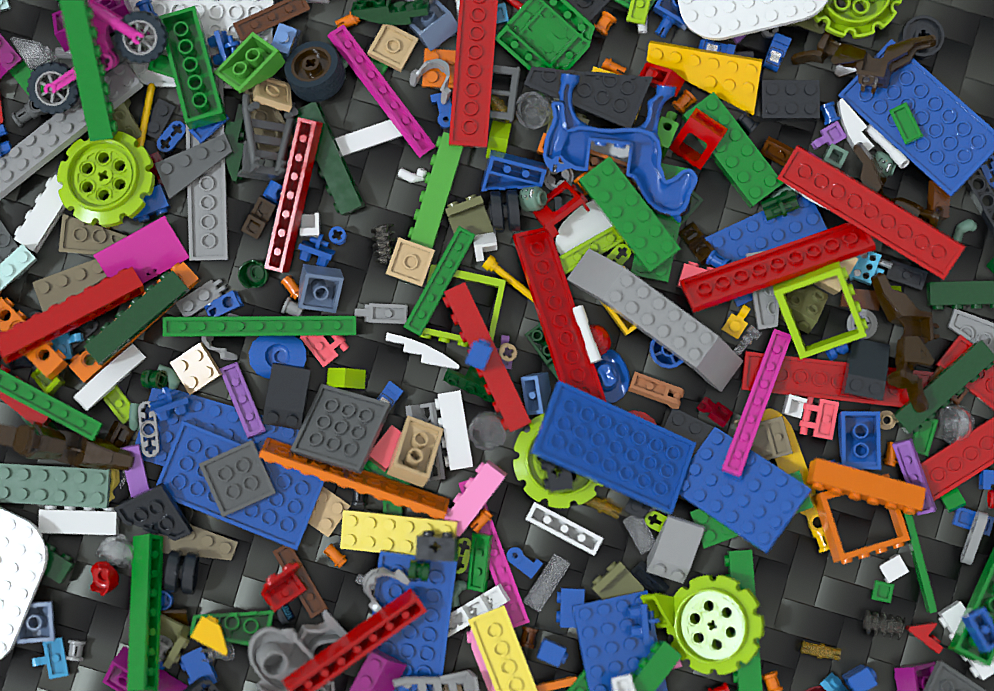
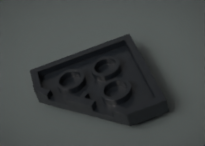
[114,482,193,541]

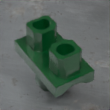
[761,190,800,221]

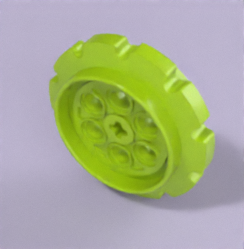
[812,0,902,39]
[57,131,155,227]
[513,413,603,508]
[666,575,764,675]

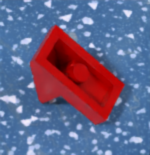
[905,622,943,654]

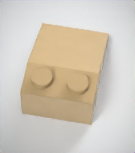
[387,416,444,488]

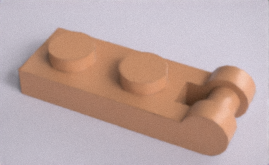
[628,372,685,409]

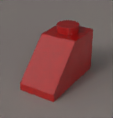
[639,62,685,97]

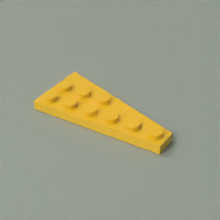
[647,40,763,116]

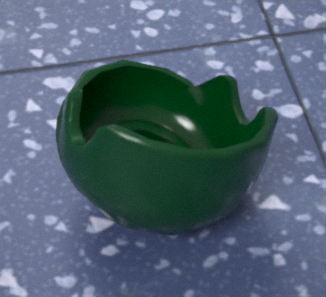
[237,259,269,289]

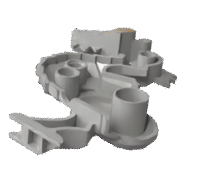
[248,610,347,691]

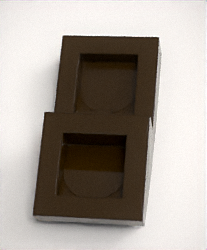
[241,195,278,240]
[678,222,715,265]

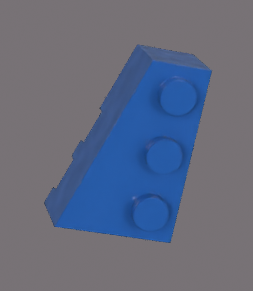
[481,150,547,191]

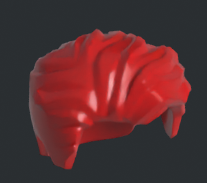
[589,324,611,356]
[90,561,119,596]

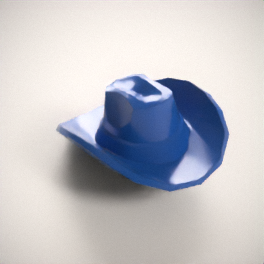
[249,336,306,379]
[594,349,630,403]

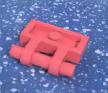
[300,336,349,367]
[799,397,839,440]

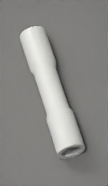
[865,124,910,169]
[572,305,602,364]

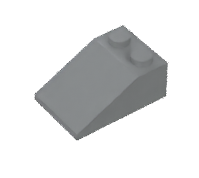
[647,515,705,583]

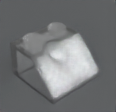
[10,37,57,71]

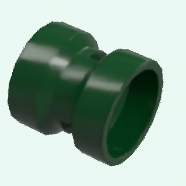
[141,369,168,389]
[408,559,430,582]

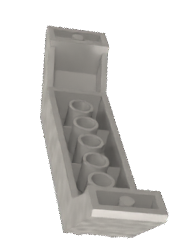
[567,249,743,392]

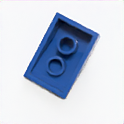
[838,411,881,470]

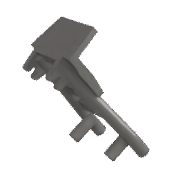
[238,94,298,181]

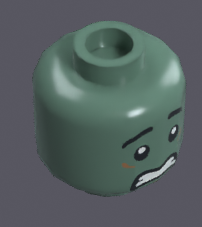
[871,151,897,178]
[518,186,547,212]

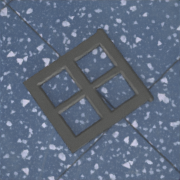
[489,65,520,122]

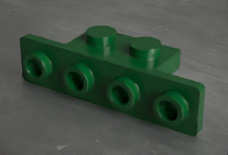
[443,366,495,402]

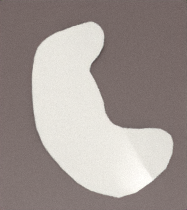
[555,201,612,255]

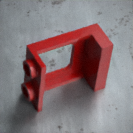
[669,108,728,170]
[532,180,590,238]

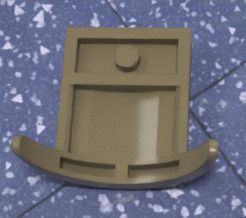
[734,416,793,460]

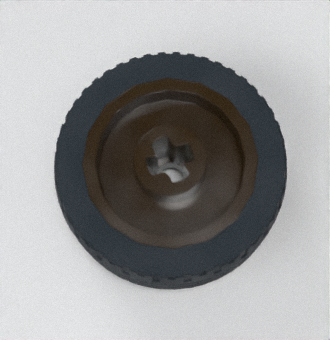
[284,41,345,102]

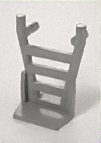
[393,670,479,691]

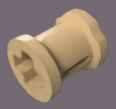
[498,343,517,361]

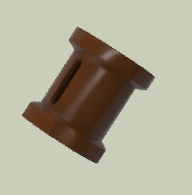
[519,626,539,649]

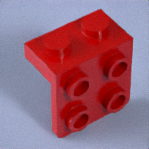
[261,562,307,613]

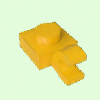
[721,305,751,340]

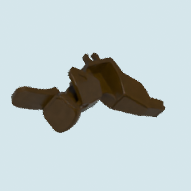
[791,31,937,94]
[853,142,944,229]
[871,273,940,413]
[0,422,135,471]

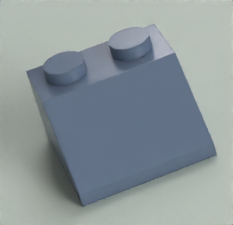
[408,0,458,51]
[298,264,344,313]
[16,601,55,644]

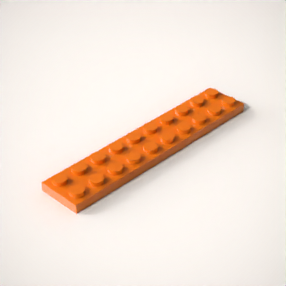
[259,437,450,519]

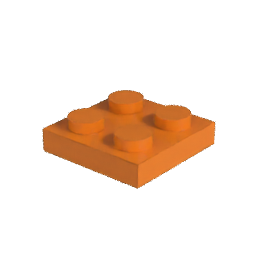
[422,48,456,89]

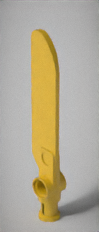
[761,408,830,553]

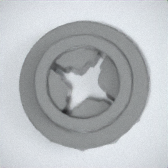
[544,162,574,191]
[847,309,878,340]

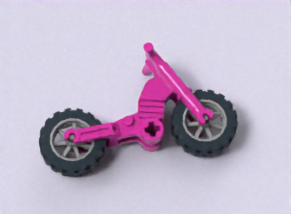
[27,0,168,114]

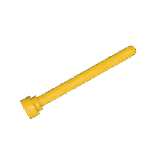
[137,83,155,147]
[482,255,534,303]

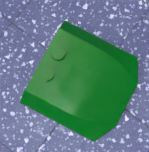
[495,0,595,71]

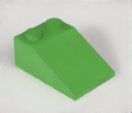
[213,32,286,93]

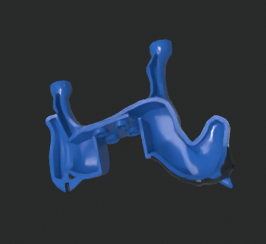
[543,73,697,223]

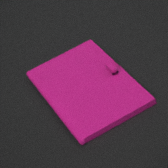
[93,216,189,284]

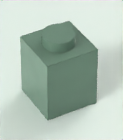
[822,143,849,170]

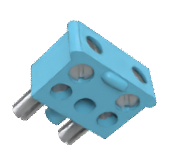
[849,251,893,286]

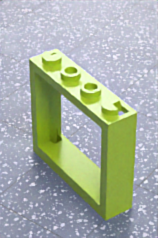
[773,261,868,359]
[420,264,506,347]

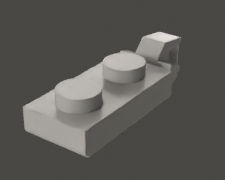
[354,303,408,324]

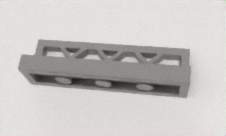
[405,402,445,481]

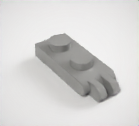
[175,279,227,317]

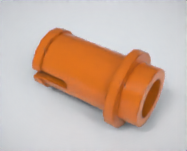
[335,11,360,28]
[601,58,626,75]
[281,275,299,300]
[883,442,898,467]
[469,508,493,533]
[323,543,347,568]

